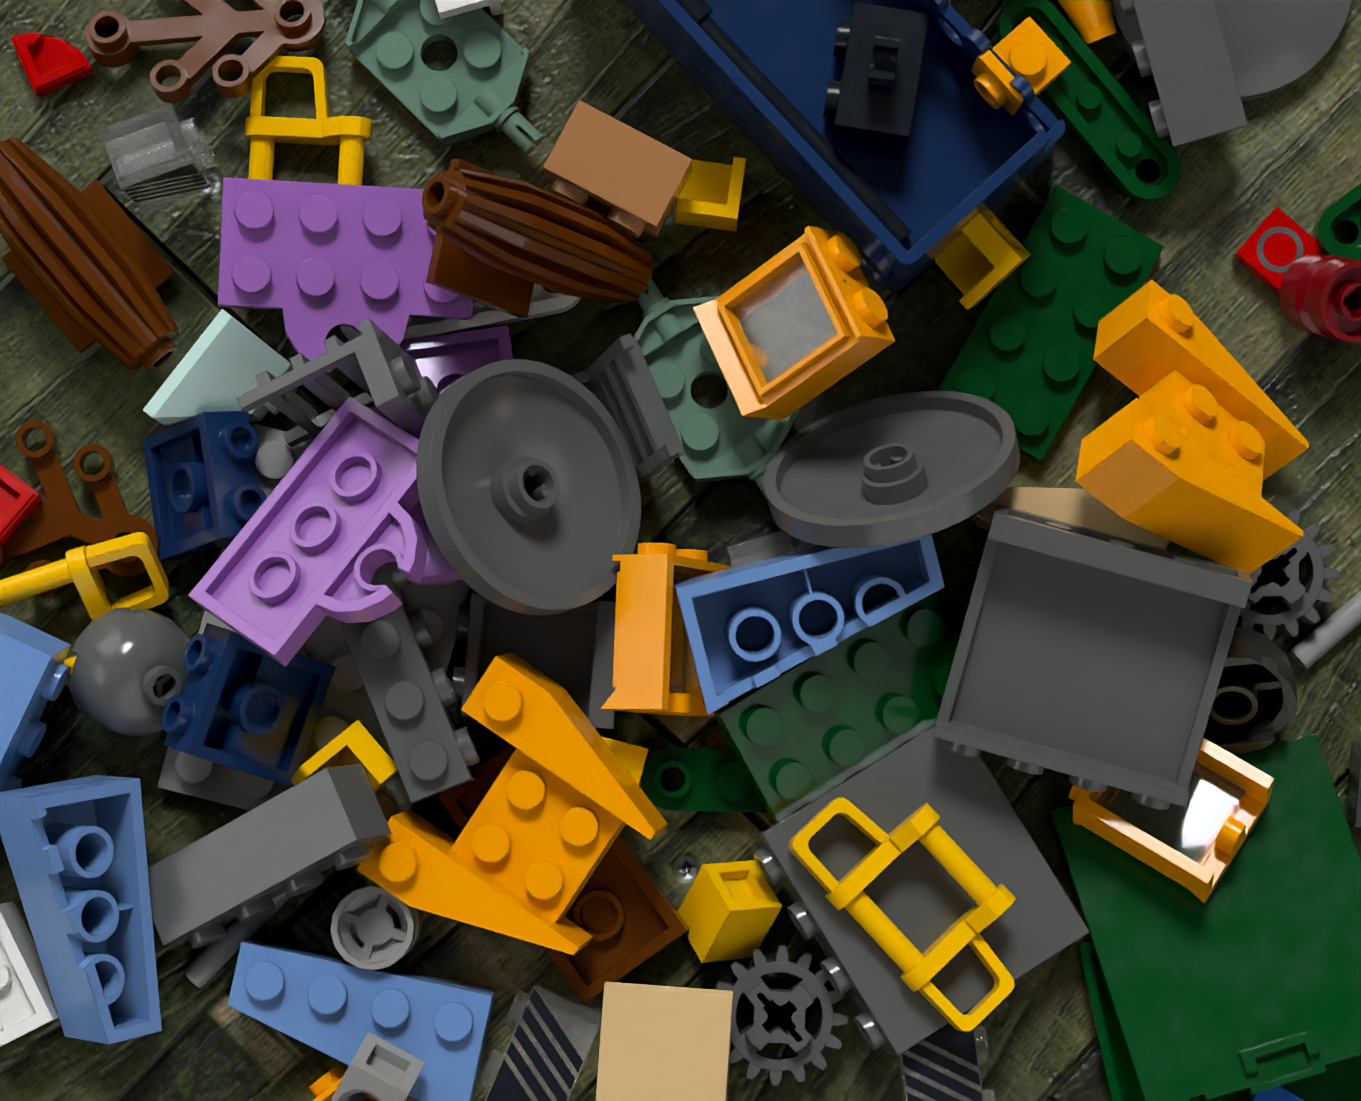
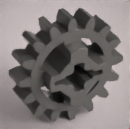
[1213,504,1339,640]
[715,945,848,1086]

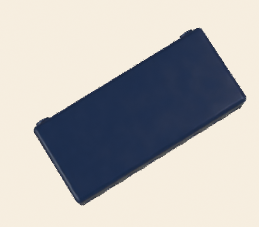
[621,0,1065,291]

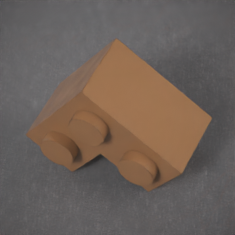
[543,100,692,238]

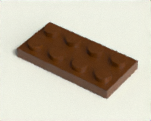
[438,744,689,1004]

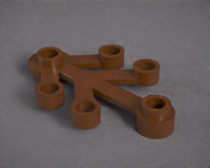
[85,0,326,103]
[0,420,159,599]

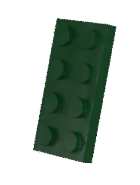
[937,185,1164,463]
[713,591,960,823]

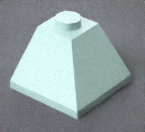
[143,309,298,427]

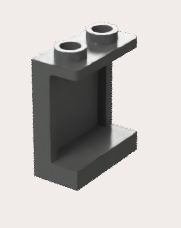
[452,591,616,730]

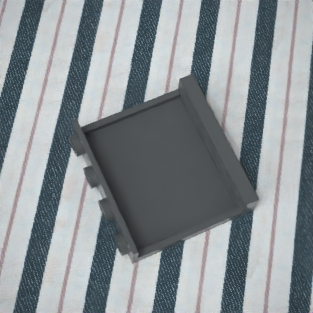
[932,504,1252,810]
[753,725,1089,1055]

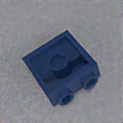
[142,411,267,561]
[162,623,336,787]

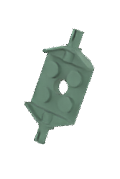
[345,0,545,155]
[635,277,800,499]

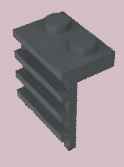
[237,318,440,448]
[570,333,685,485]

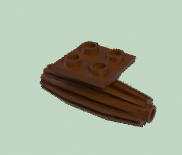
[0,137,179,372]
[422,159,653,318]

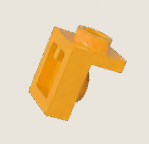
[971,16,1071,117]

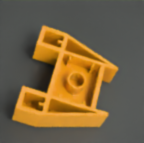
[1075,279,1309,574]
[356,652,668,955]

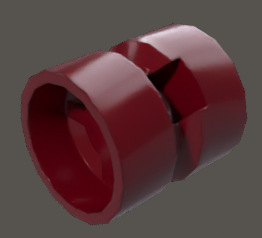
[1279,253,1361,343]

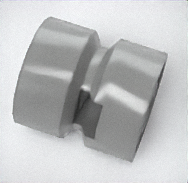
[330,884,422,970]

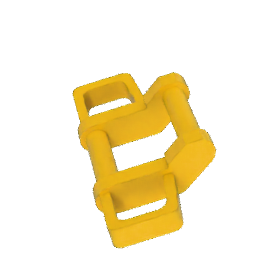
[244,56,373,186]
[0,532,169,685]
[789,797,1016,1032]

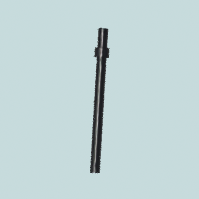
[676,0,912,243]

